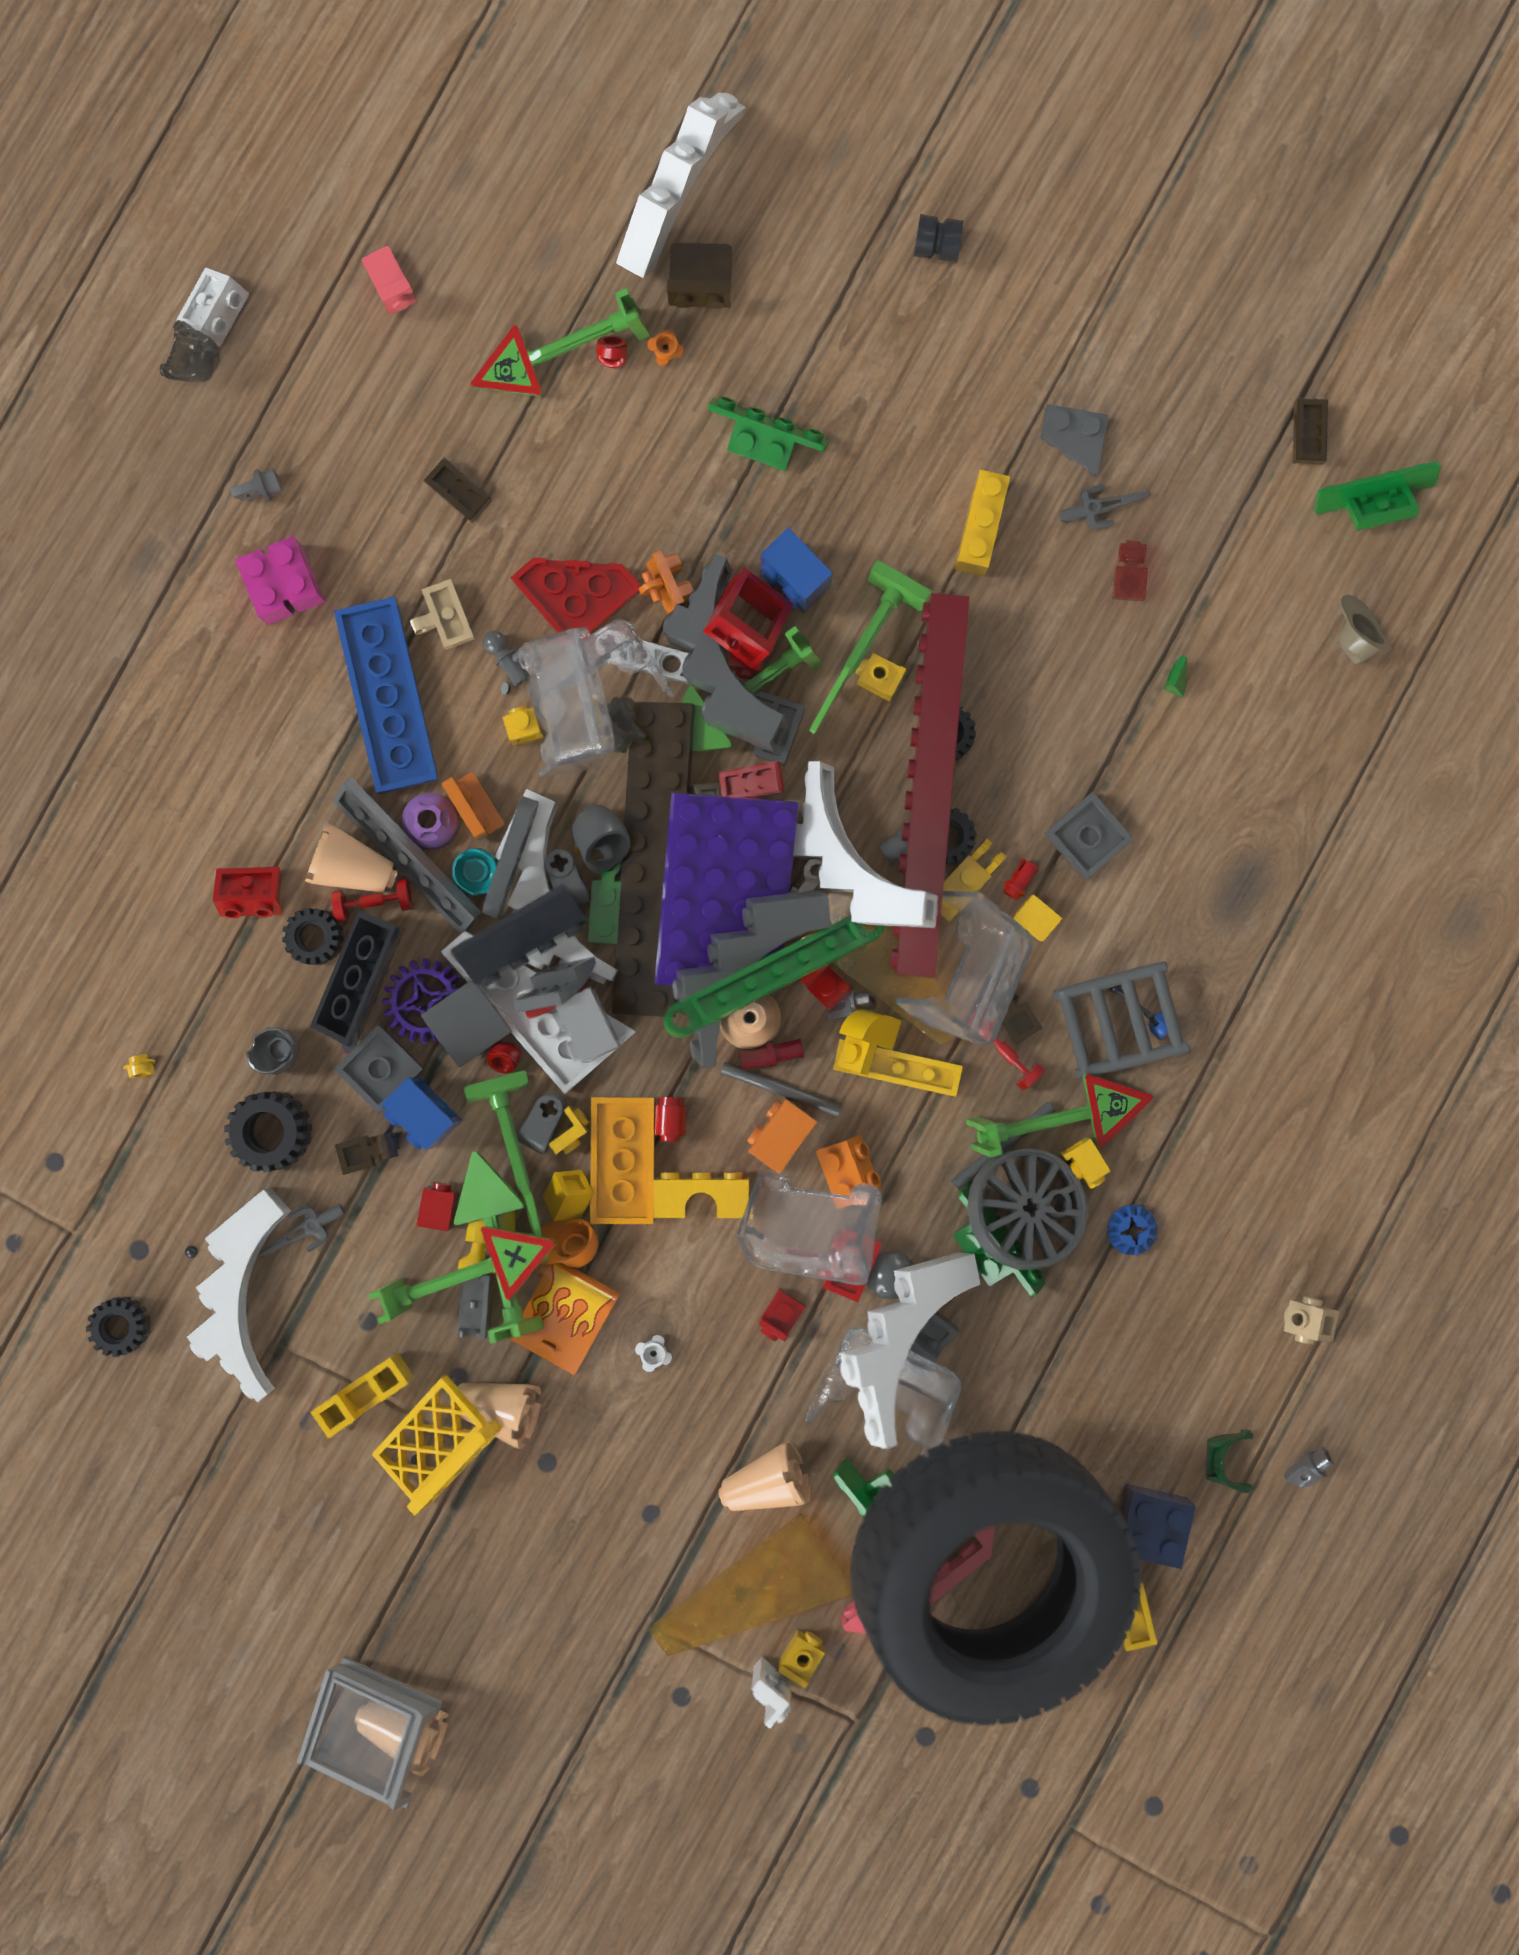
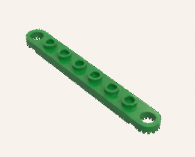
[664,915,885,1038]

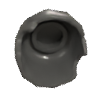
[246,1027,298,1075]
[867,1251,913,1299]

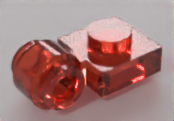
[1112,540,1148,601]

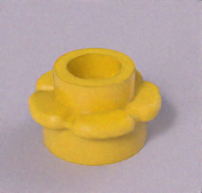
[123,1054,155,1078]

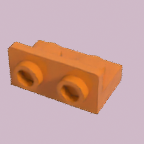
[441,772,505,841]

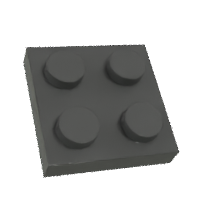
[1044,792,1134,881]
[334,1025,425,1114]

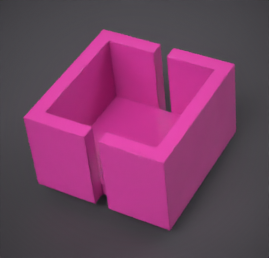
[235,536,325,625]

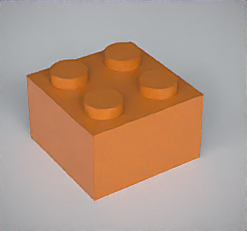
[747,1098,817,1174]

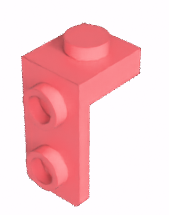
[362,246,417,315]

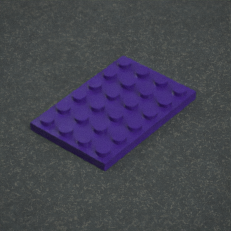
[655,792,799,990]

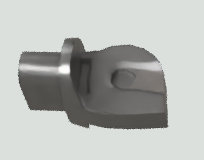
[230,468,283,502]
[828,990,877,1021]
[1283,1446,1334,1488]

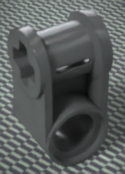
[545,849,591,906]
[517,1093,567,1155]

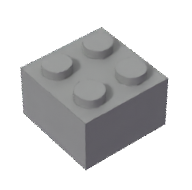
[553,988,622,1063]

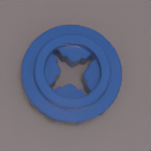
[1107,1205,1158,1256]

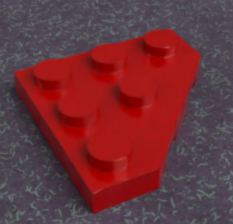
[510,557,641,650]

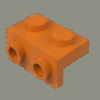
[815,1134,882,1210]

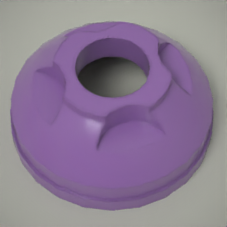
[402,793,460,850]

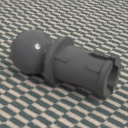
[483,631,530,687]

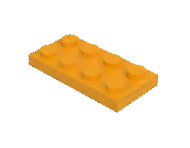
[590,1097,655,1224]

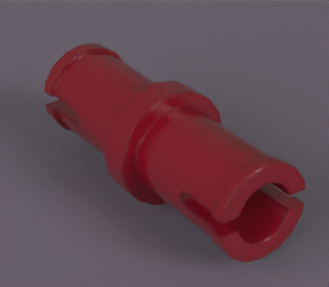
[738,1038,804,1070]

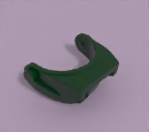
[1206,1429,1253,1493]

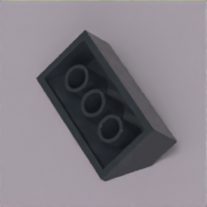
[450,884,588,987]
[310,910,405,1047]

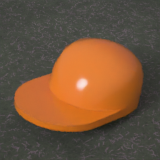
[540,1219,599,1268]

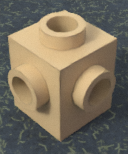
[1283,1296,1339,1345]

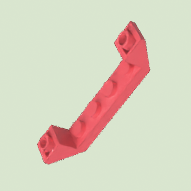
[841,1526,995,1634]

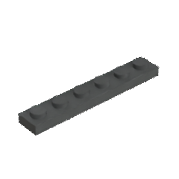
[332,778,482,934]

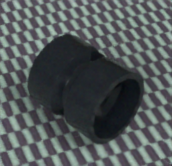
[914,214,964,263]

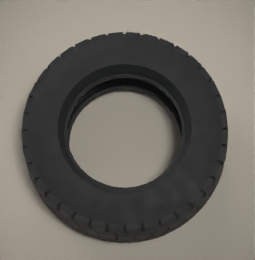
[850,1431,1141,1725]

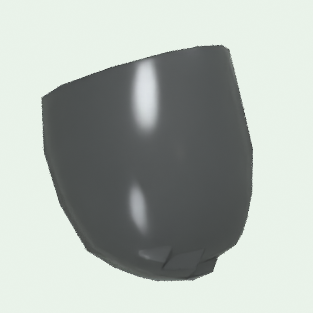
[572,804,630,874]

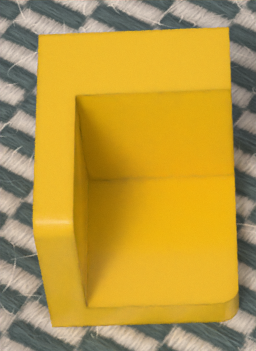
[1009,894,1063,942]
[543,1170,594,1221]

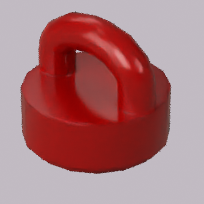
[597,335,628,368]
[486,1042,521,1074]

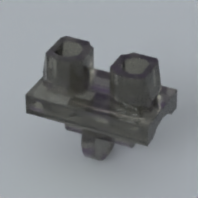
[589,696,646,753]

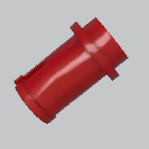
[1003,859,1039,901]

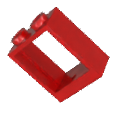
[703,567,794,669]

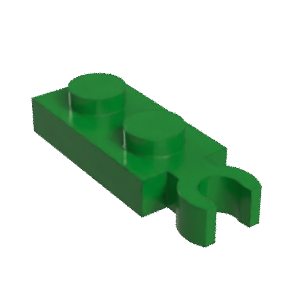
[588,858,621,945]

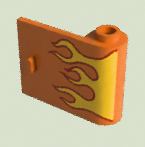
[509,1263,621,1376]

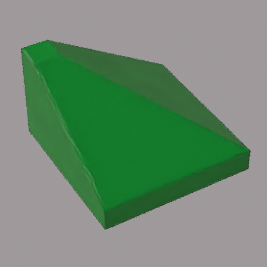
[1163,655,1187,697]

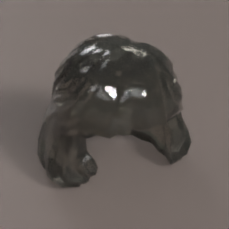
[160,320,220,382]

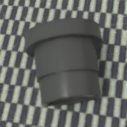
[880,828,907,866]

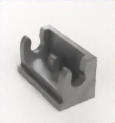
[457,1273,494,1340]

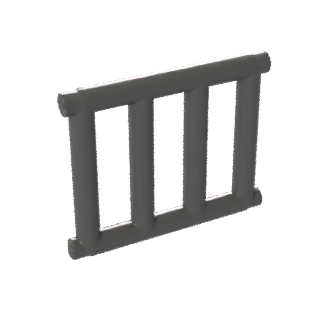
[1053,961,1191,1080]

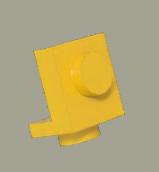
[549,1105,590,1155]

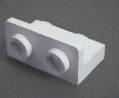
[176,267,249,346]
[751,1657,791,1728]

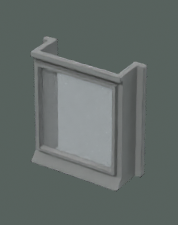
[297,1657,443,1812]

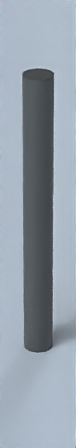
[720,1062,842,1117]
[951,1101,1056,1190]

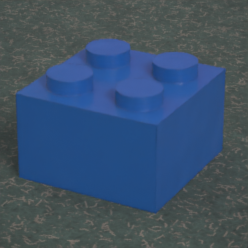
[760,528,833,613]
[381,1076,463,1150]

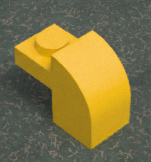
[837,1009,902,1076]

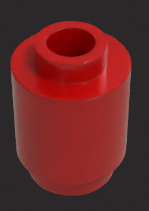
[654,1097,687,1142]

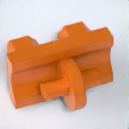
[638,550,694,615]

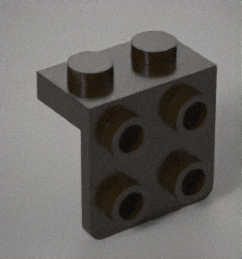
[667,243,732,309]

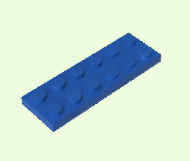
[334,596,439,794]

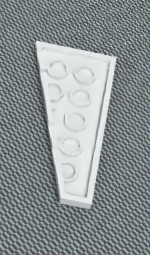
[441,931,636,1094]

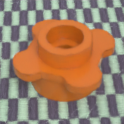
[647,329,684,366]

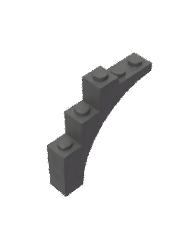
[663,554,789,753]
[673,890,830,1069]

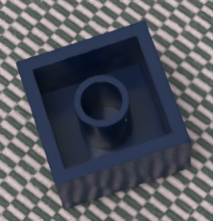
[1120,1483,1196,1569]

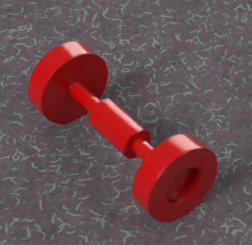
[331,879,413,922]
[970,1015,1045,1091]

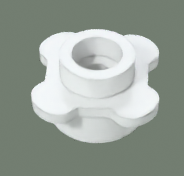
[635,1335,672,1372]

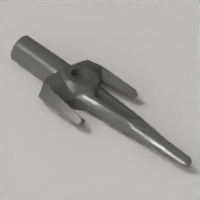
[1059,484,1150,530]
[260,1203,346,1256]

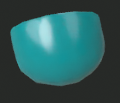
[452,848,498,895]

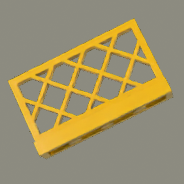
[372,1375,503,1516]

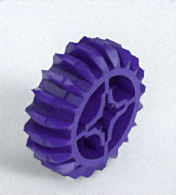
[382,958,462,1043]

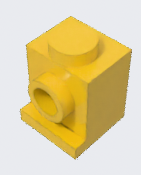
[855,653,906,702]
[502,706,544,747]
[1059,1137,1111,1189]
[778,1629,825,1689]

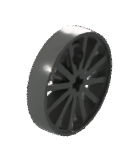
[968,1149,1087,1270]

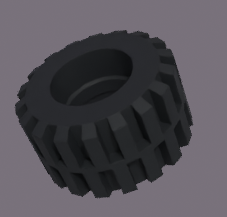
[224,1091,312,1172]

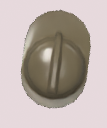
[1338,595,1392,664]

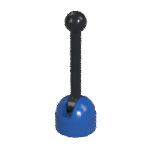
[1108,985,1168,1041]

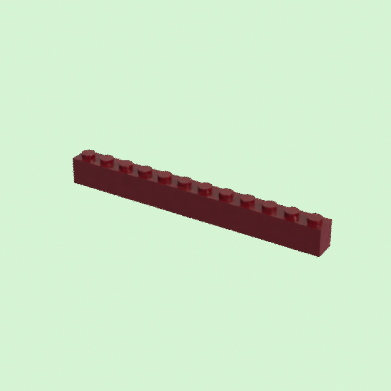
[890,593,970,978]

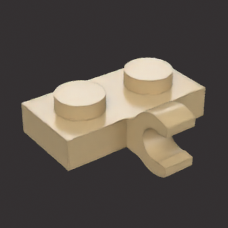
[410,579,474,650]

